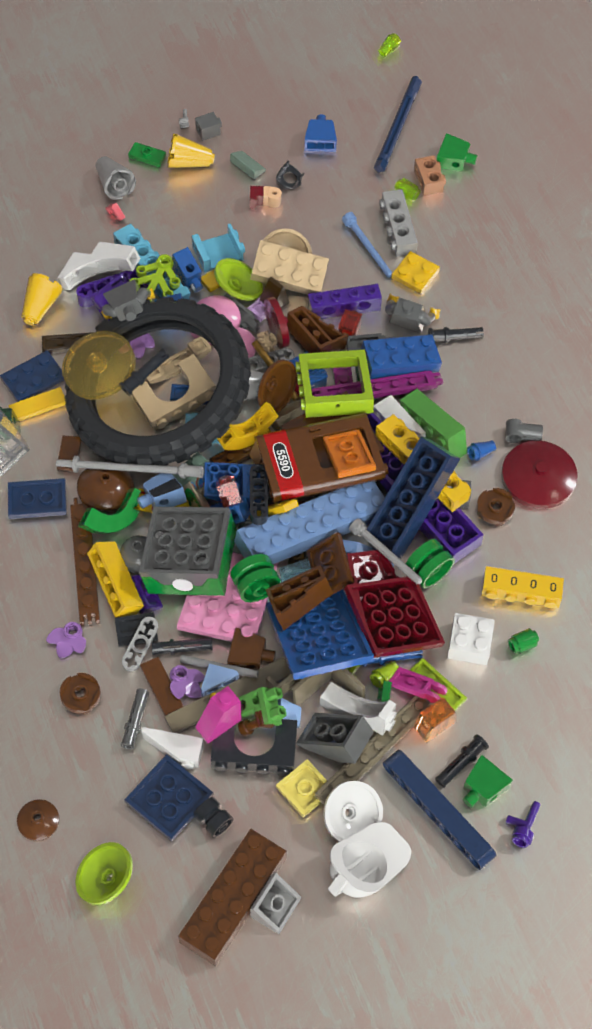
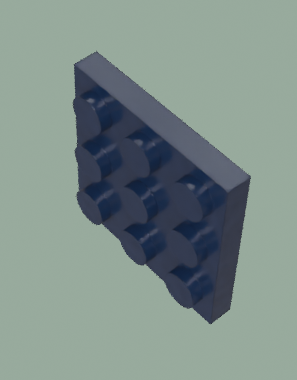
[124,754,214,841]

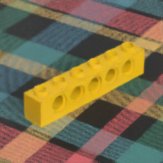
[375,414,471,512]

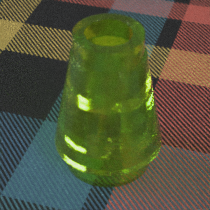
[378,33,401,57]

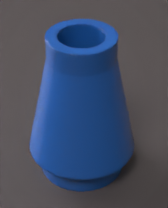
[467,440,496,461]

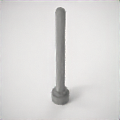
[349,518,422,584]

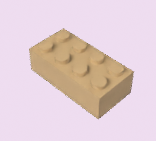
[250,240,329,295]

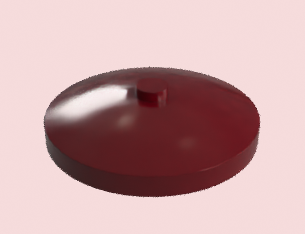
[501,440,578,509]

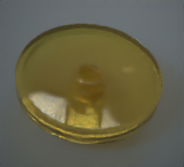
[62,331,136,400]

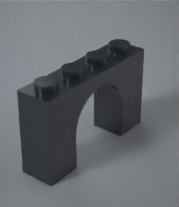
[210,719,297,776]

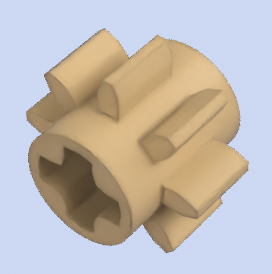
[255,330,277,353]

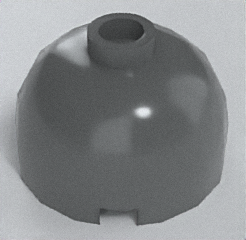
[120,535,147,575]

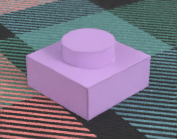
[247,298,266,322]

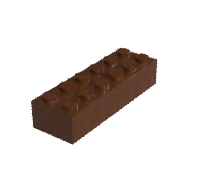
[178,829,287,967]

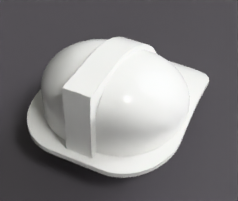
[328,822,411,898]

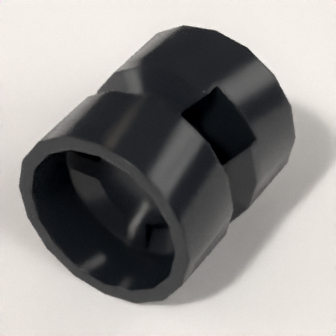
[194,797,234,838]

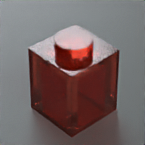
[338,309,362,336]
[216,475,242,508]

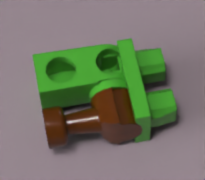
[238,687,287,737]

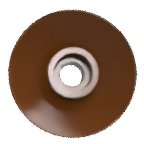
[17,799,59,841]

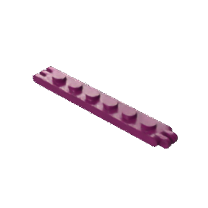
[311,371,443,399]

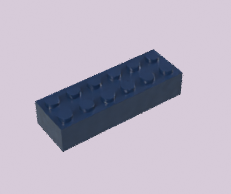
[367,437,460,559]

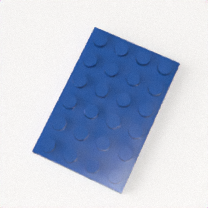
[266,589,374,680]

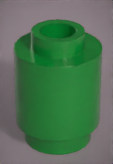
[508,628,539,654]

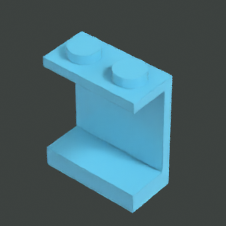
[191,224,245,273]

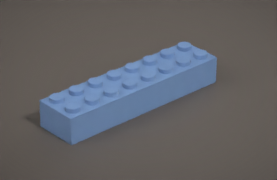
[234,481,385,564]

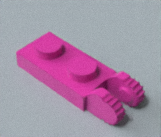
[389,667,448,704]

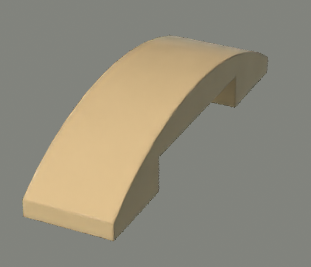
[146,336,212,384]

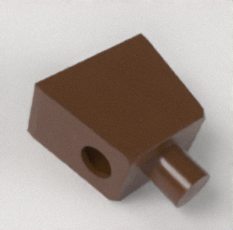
[227,628,276,670]

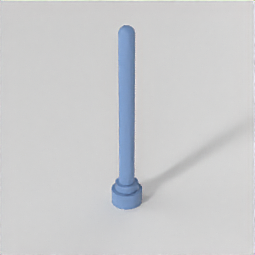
[342,212,392,278]

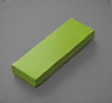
[410,658,467,713]

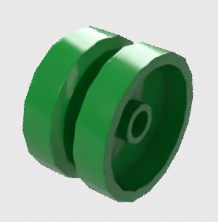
[405,539,455,589]
[230,554,281,603]

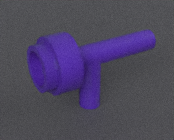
[506,801,541,848]

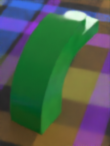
[78,488,141,534]

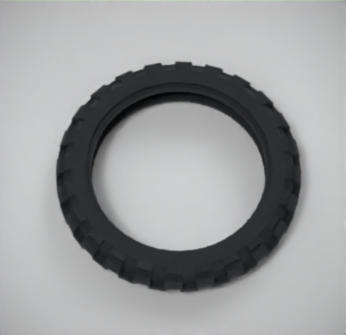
[65,297,251,466]

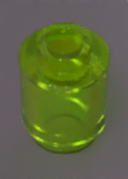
[394,178,421,202]

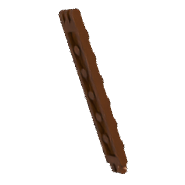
[70,498,100,626]

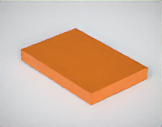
[323,429,376,478]

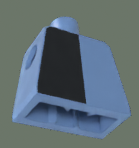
[137,473,187,509]

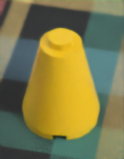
[167,133,215,168]
[21,273,63,326]

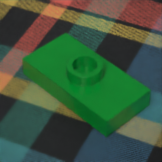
[128,142,166,168]

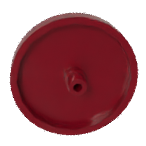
[264,296,290,349]

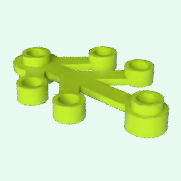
[130,254,180,302]

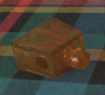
[414,698,457,743]

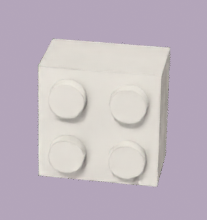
[447,613,495,665]

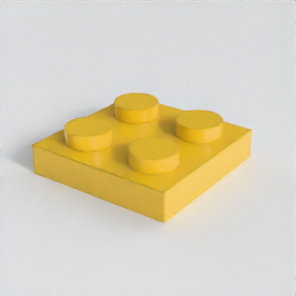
[391,251,440,294]

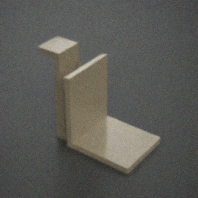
[266,669,365,706]

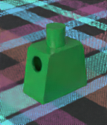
[437,133,478,171]
[463,755,513,808]

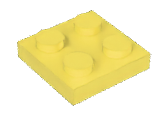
[276,759,327,818]

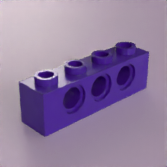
[308,284,382,319]

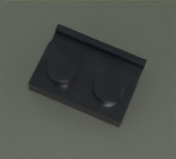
[115,612,158,647]

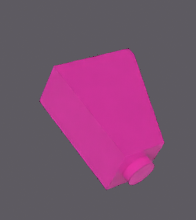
[196,686,241,743]

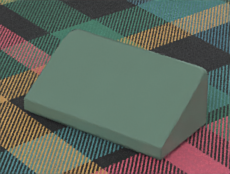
[230,151,266,180]

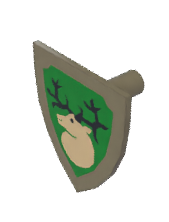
[183,481,210,507]

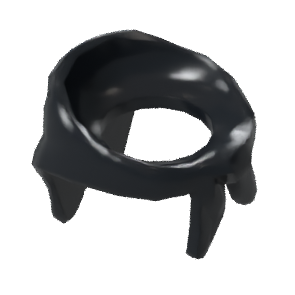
[276,160,305,190]

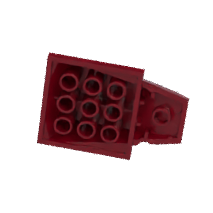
[344,550,445,658]

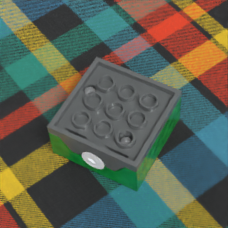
[139,507,237,596]

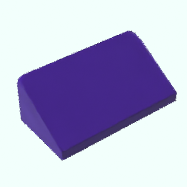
[131,575,163,614]

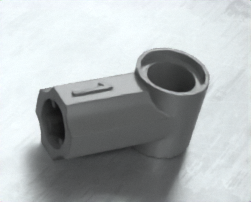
[505,419,543,443]

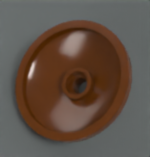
[257,359,297,413]
[77,469,134,511]

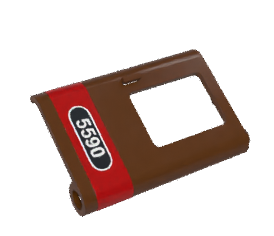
[255,413,388,503]

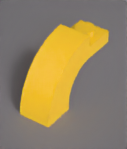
[217,402,279,450]

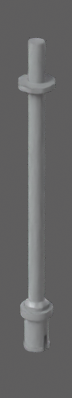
[56,456,204,478]

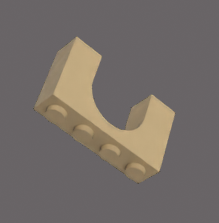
[132,354,216,431]

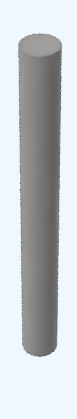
[180,655,259,679]

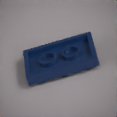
[0,350,66,402]
[8,478,67,519]

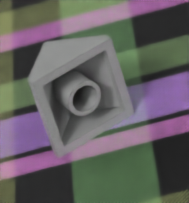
[250,872,302,934]

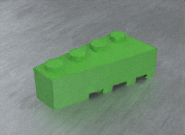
[400,389,467,458]

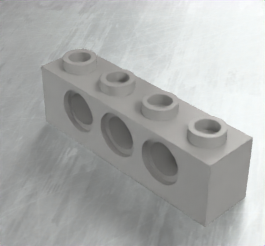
[379,189,418,257]

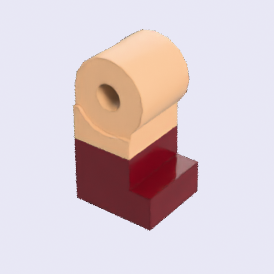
[250,186,282,209]

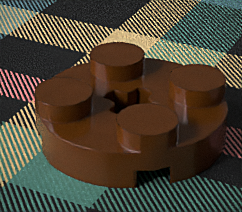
[476,488,515,526]
[60,673,101,714]

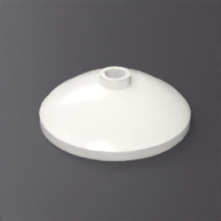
[323,781,383,842]

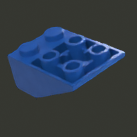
[204,462,262,509]

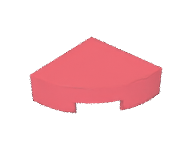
[105,203,125,221]

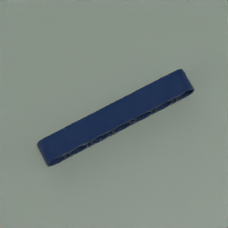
[383,749,497,870]

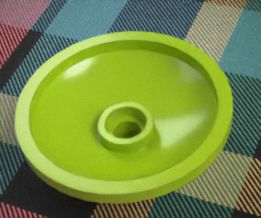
[214,258,263,301]
[75,842,133,905]

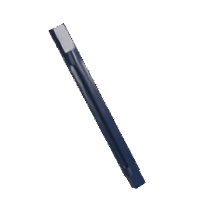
[374,76,422,173]

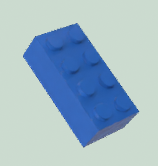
[361,335,442,380]

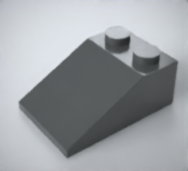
[296,713,374,764]

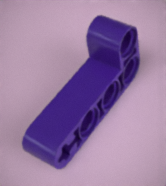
[76,268,148,308]

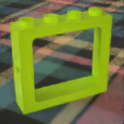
[295,350,374,418]

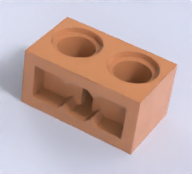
[414,155,446,196]

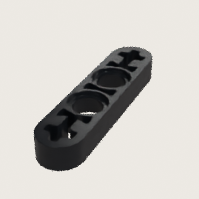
[250,464,268,525]

